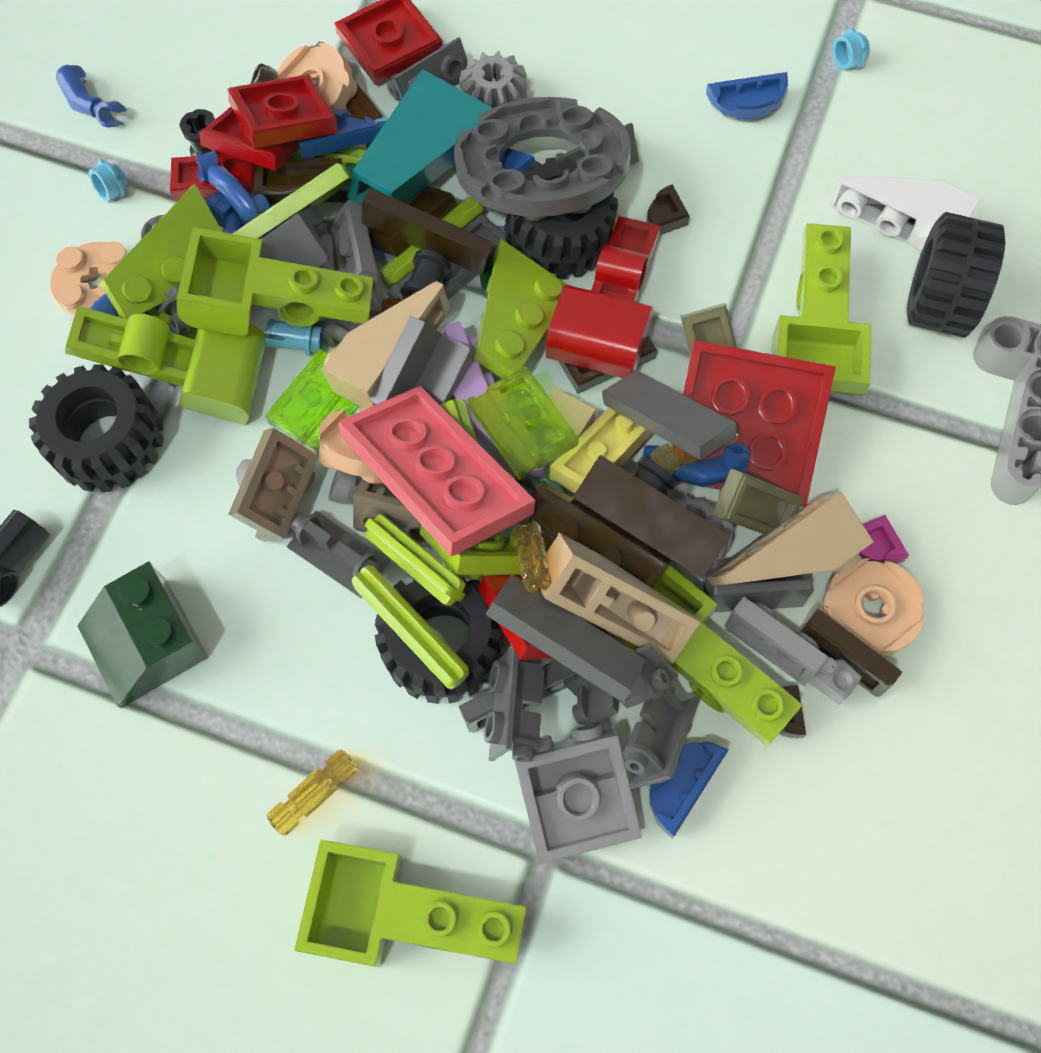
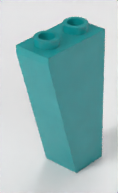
[347,69,492,205]

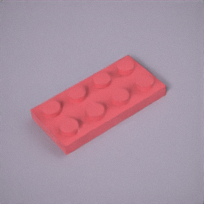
[339,386,535,557]

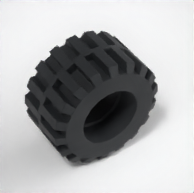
[504,157,618,279]
[907,212,1006,338]
[29,364,164,492]
[374,571,504,704]

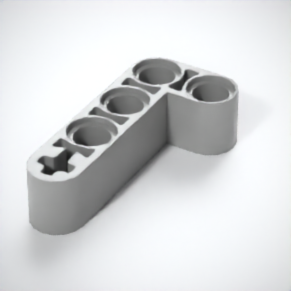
[973,316,1041,505]

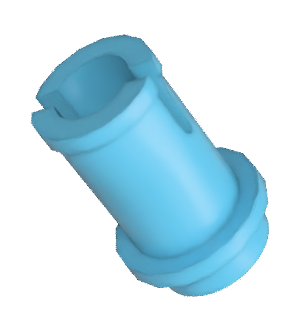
[265,318,324,356]

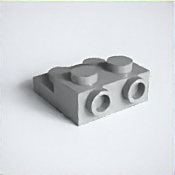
[514,722,642,864]

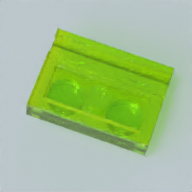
[265,349,360,455]
[468,366,578,480]

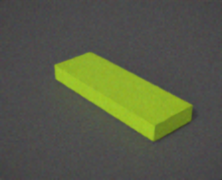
[232,163,351,239]

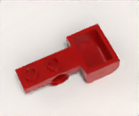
[546,216,660,378]

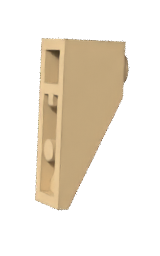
[321,281,450,409]
[707,492,873,586]
[533,533,701,664]

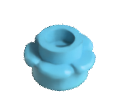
[832,28,870,70]
[89,160,128,201]

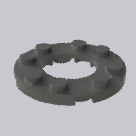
[454,97,631,221]

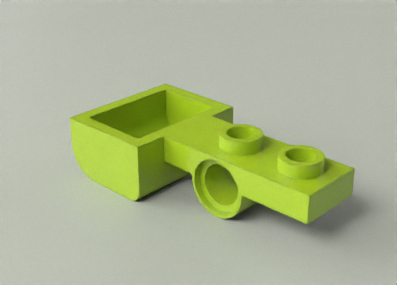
[771,223,871,396]
[177,227,374,336]
[65,305,267,426]
[606,565,803,747]
[294,839,527,968]

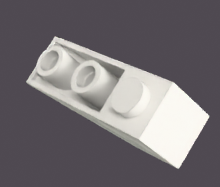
[829,175,981,252]

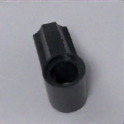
[0,509,51,607]

